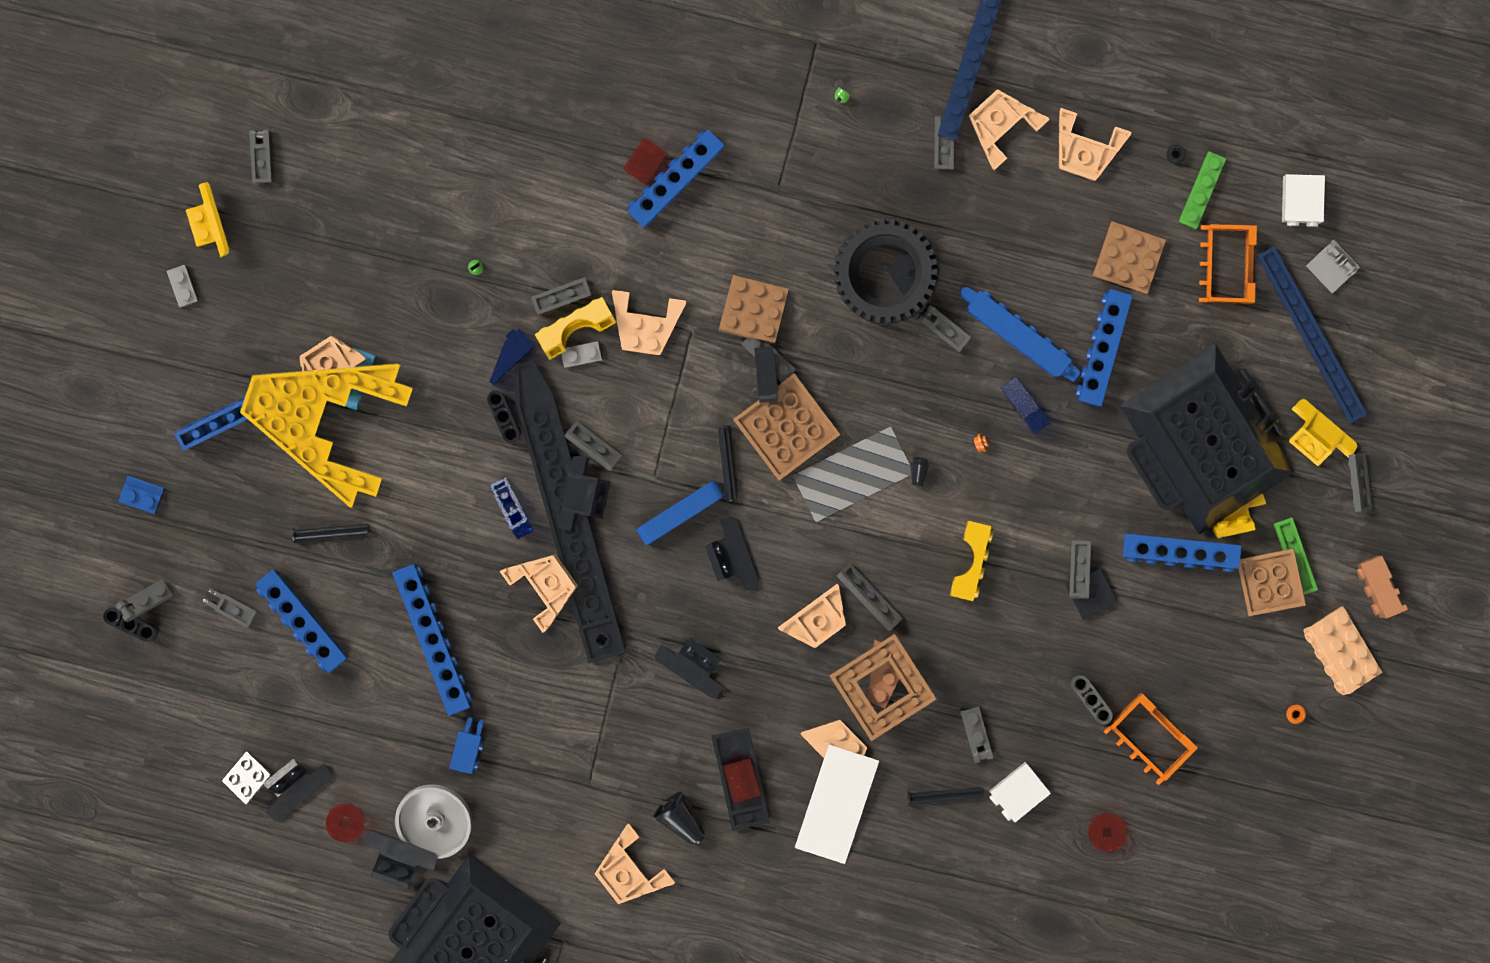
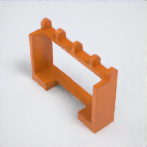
[1199,224,1257,304]
[1103,693,1197,785]

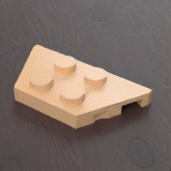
[300,336,367,371]
[778,584,846,648]
[800,720,867,758]

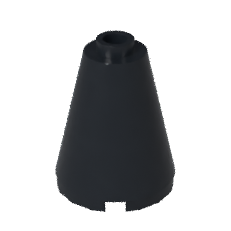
[653,791,705,845]

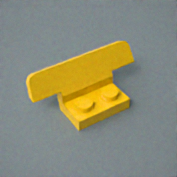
[186,182,229,257]
[1289,399,1357,466]
[1212,493,1266,538]

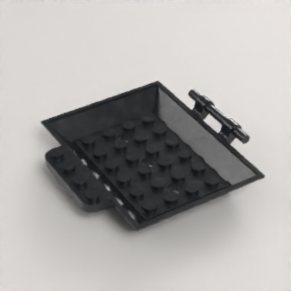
[1119,343,1295,534]
[388,855,561,963]

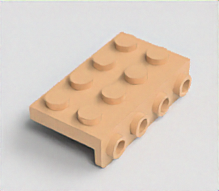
[1304,607,1382,695]

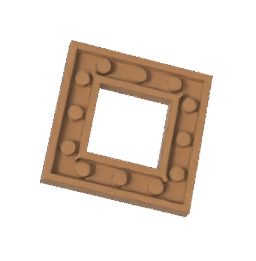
[829,634,936,741]

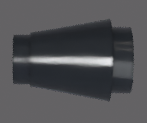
[910,457,929,486]

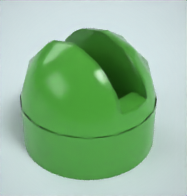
[834,87,851,104]
[468,260,484,275]

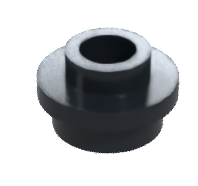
[1166,145,1186,164]

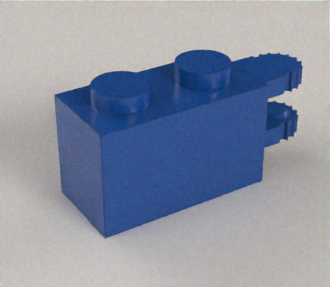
[449,717,485,774]

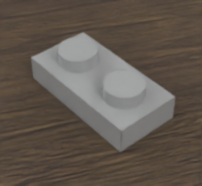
[167,265,198,308]
[561,341,602,368]

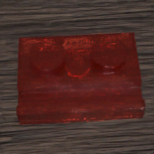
[623,138,667,185]
[723,758,761,803]

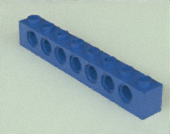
[392,564,473,716]

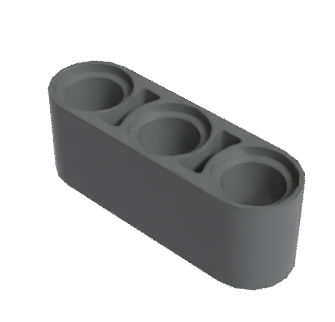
[1071,675,1113,724]

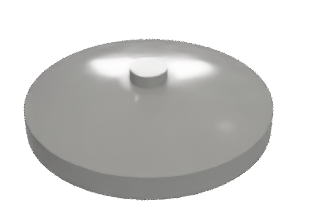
[395,784,472,859]

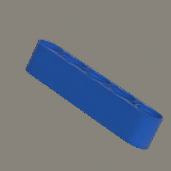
[636,480,725,546]

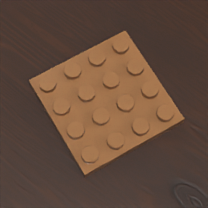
[733,374,840,480]

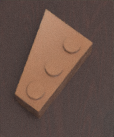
[1357,556,1408,619]
[867,639,910,709]

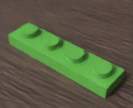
[1178,151,1226,230]
[1273,517,1318,595]

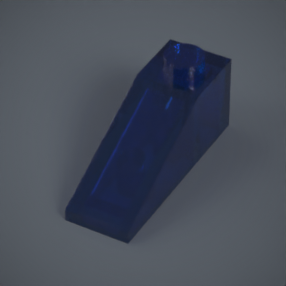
[489,329,536,385]
[1000,377,1050,435]
[489,477,535,539]

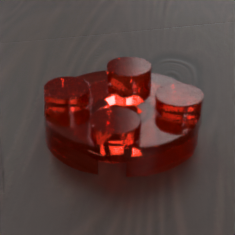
[326,804,365,842]
[1087,813,1126,852]

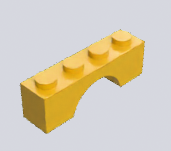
[535,297,616,360]
[950,521,994,601]

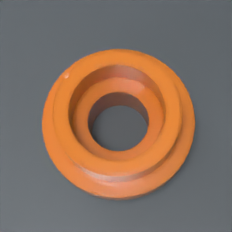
[974,433,990,452]
[1286,705,1306,724]

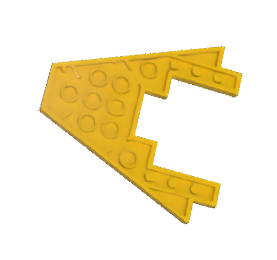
[240,364,413,508]

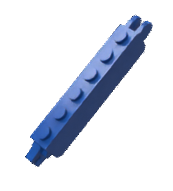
[960,287,1080,382]

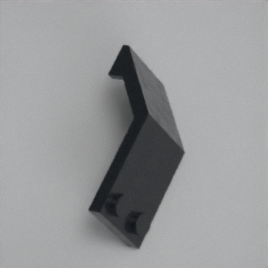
[711,728,770,831]

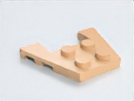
[969,89,1050,170]
[1059,108,1132,181]
[612,290,686,355]
[500,554,578,632]
[595,823,675,904]

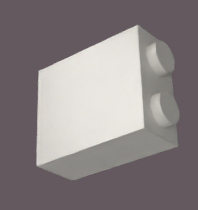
[1282,174,1325,227]
[989,762,1051,822]

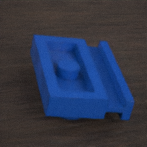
[118,475,165,514]

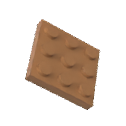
[1092,221,1166,295]
[719,275,789,345]
[1239,548,1306,616]

